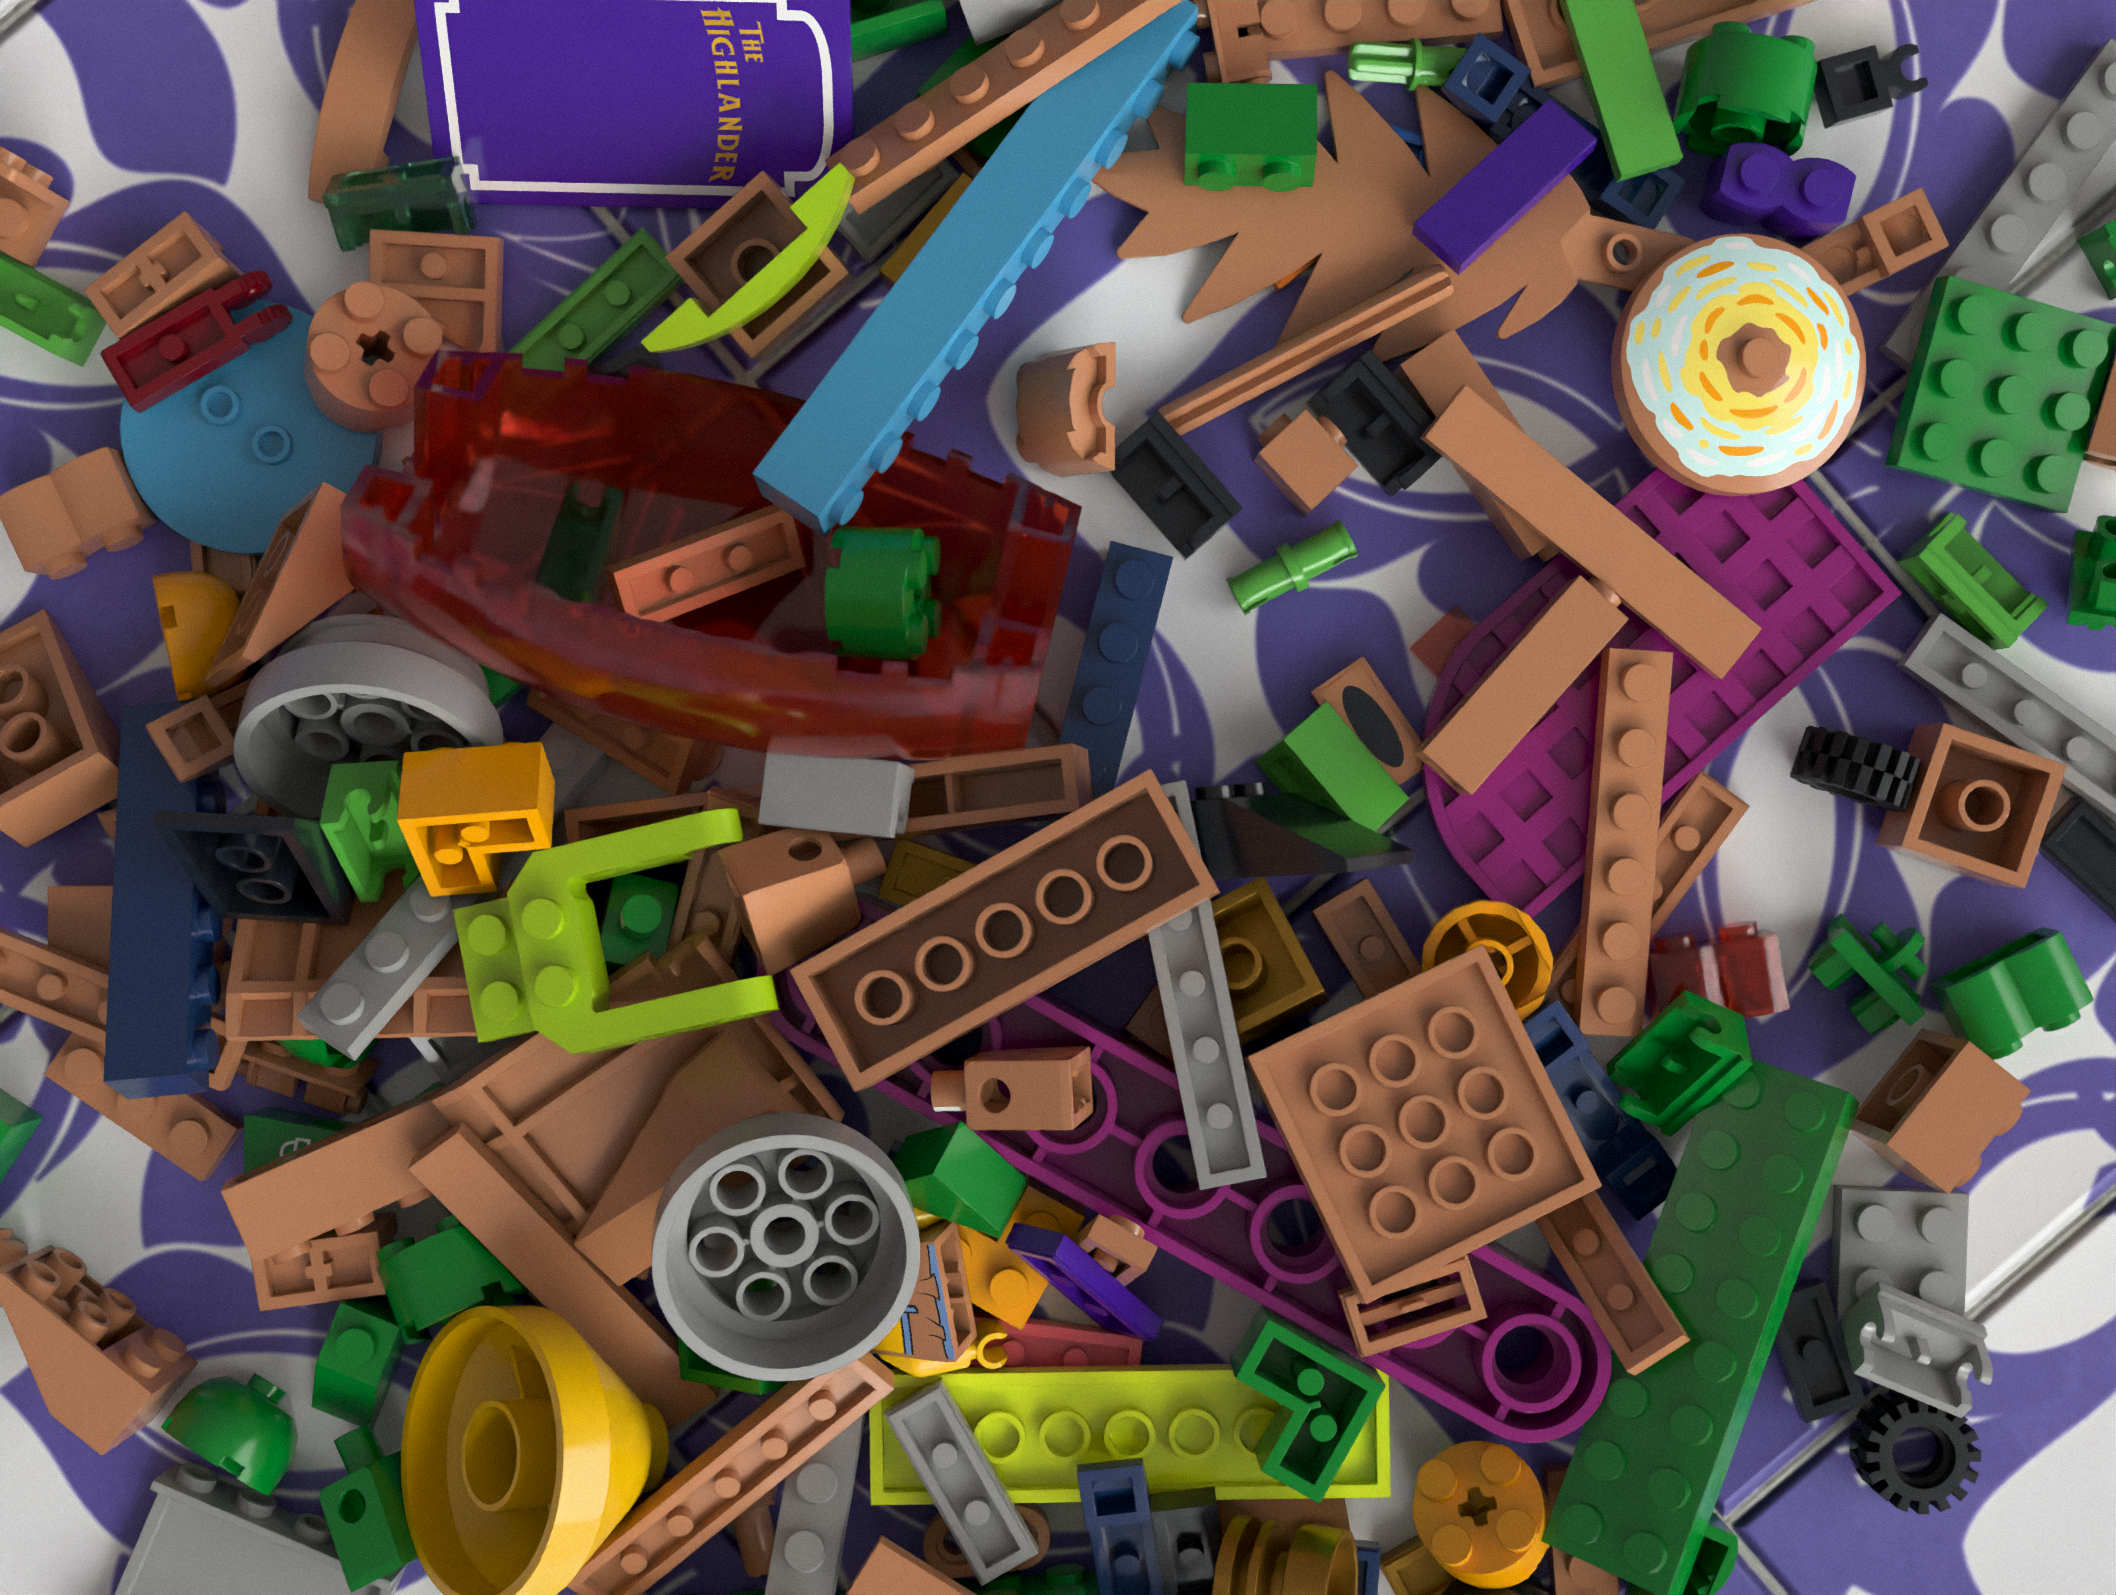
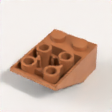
[0,1245,198,1456]

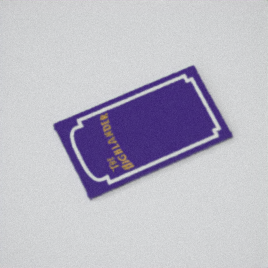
[414,0,854,209]

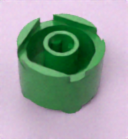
[1672,21,1817,159]
[824,526,942,660]
[376,1214,529,1345]

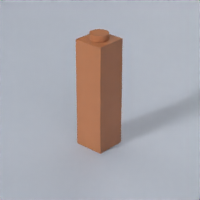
[1392,328,1560,563]
[1413,575,1629,795]

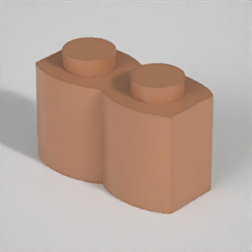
[0,447,158,580]

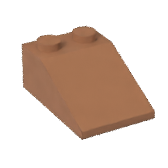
[204,481,396,688]
[0,609,120,848]

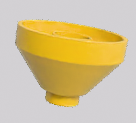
[401,1305,669,1595]

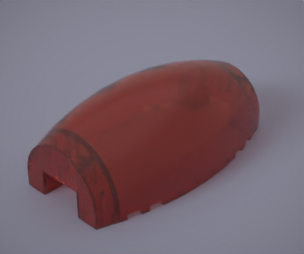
[340,350,1082,761]

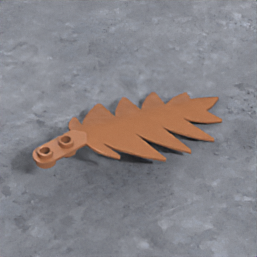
[1091,70,1696,363]

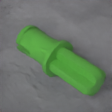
[1346,38,1468,91]

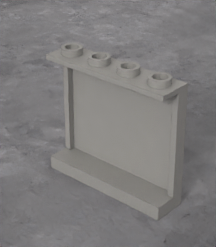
[114,1463,407,1595]

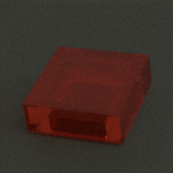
[1409,605,1476,679]

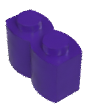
[1699,142,1856,241]

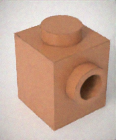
[1253,409,1358,517]

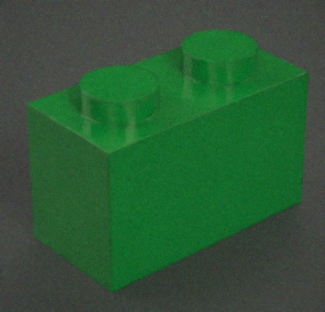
[1184,82,1318,192]

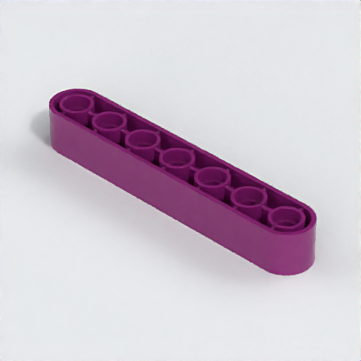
[756,891,1611,1443]

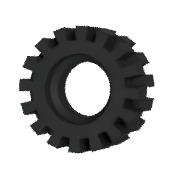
[1790,726,1922,812]
[1849,1389,1981,1514]

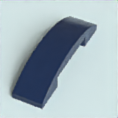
[1441,32,1686,229]
[1521,995,1677,1222]
[1077,1457,1164,1595]

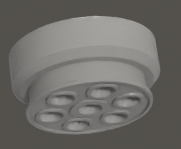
[234,614,503,820]
[652,1112,920,1381]

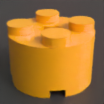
[1412,1441,1552,1589]

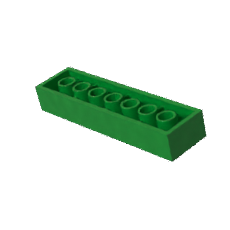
[1541,1059,1860,1595]

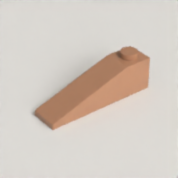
[573,1029,811,1286]

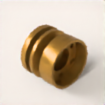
[1212,1514,1358,1595]

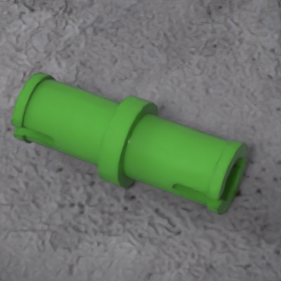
[1226,520,1358,615]

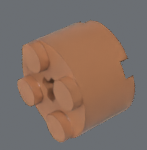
[303,281,443,433]

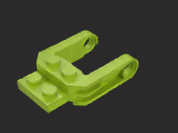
[453,808,779,1054]

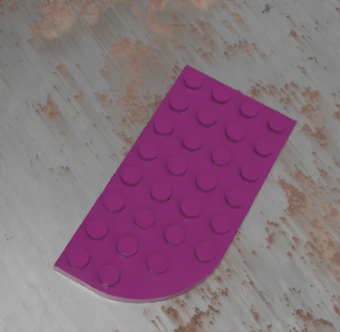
[1421,466,1902,918]

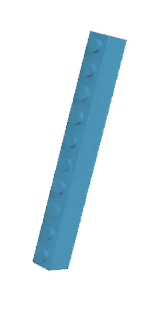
[753,0,1200,538]

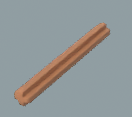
[1159,264,1454,436]

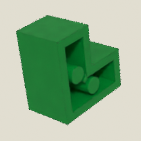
[1229,1304,1386,1504]

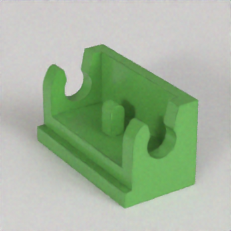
[0,251,107,367]
[1896,512,2048,650]
[1254,701,1409,831]
[319,760,421,903]

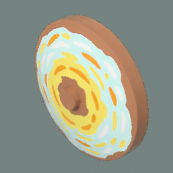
[1611,233,1866,496]

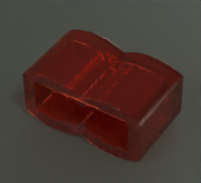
[1646,921,1790,1020]

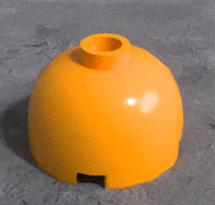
[152,571,249,702]
[1421,899,1553,1021]

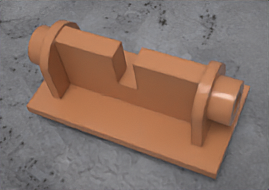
[1192,0,1272,84]
[237,1040,381,1117]

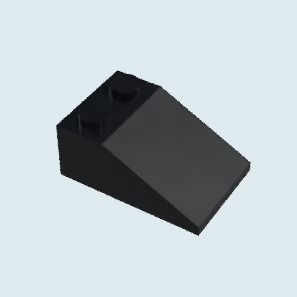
[1190,782,1414,880]
[153,810,356,926]

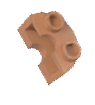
[1015,342,1116,478]

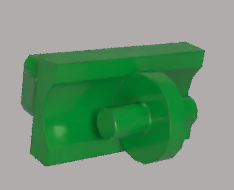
[2066,515,2116,630]
[1808,913,1928,1035]

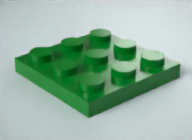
[1884,275,2116,513]

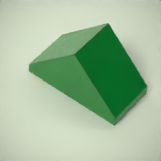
[893,1121,1026,1238]

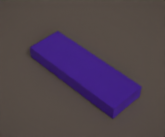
[1412,99,1597,275]
[1005,1222,1164,1342]

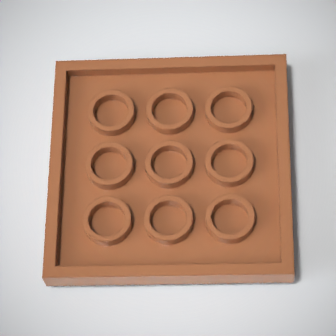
[1243,944,1602,1304]

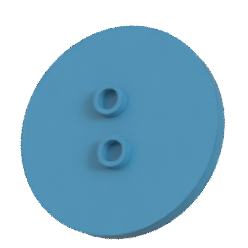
[120,300,383,556]

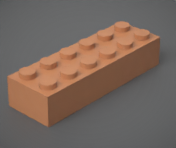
[789,769,1220,1092]

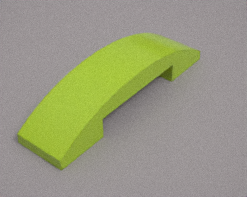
[641,162,855,353]

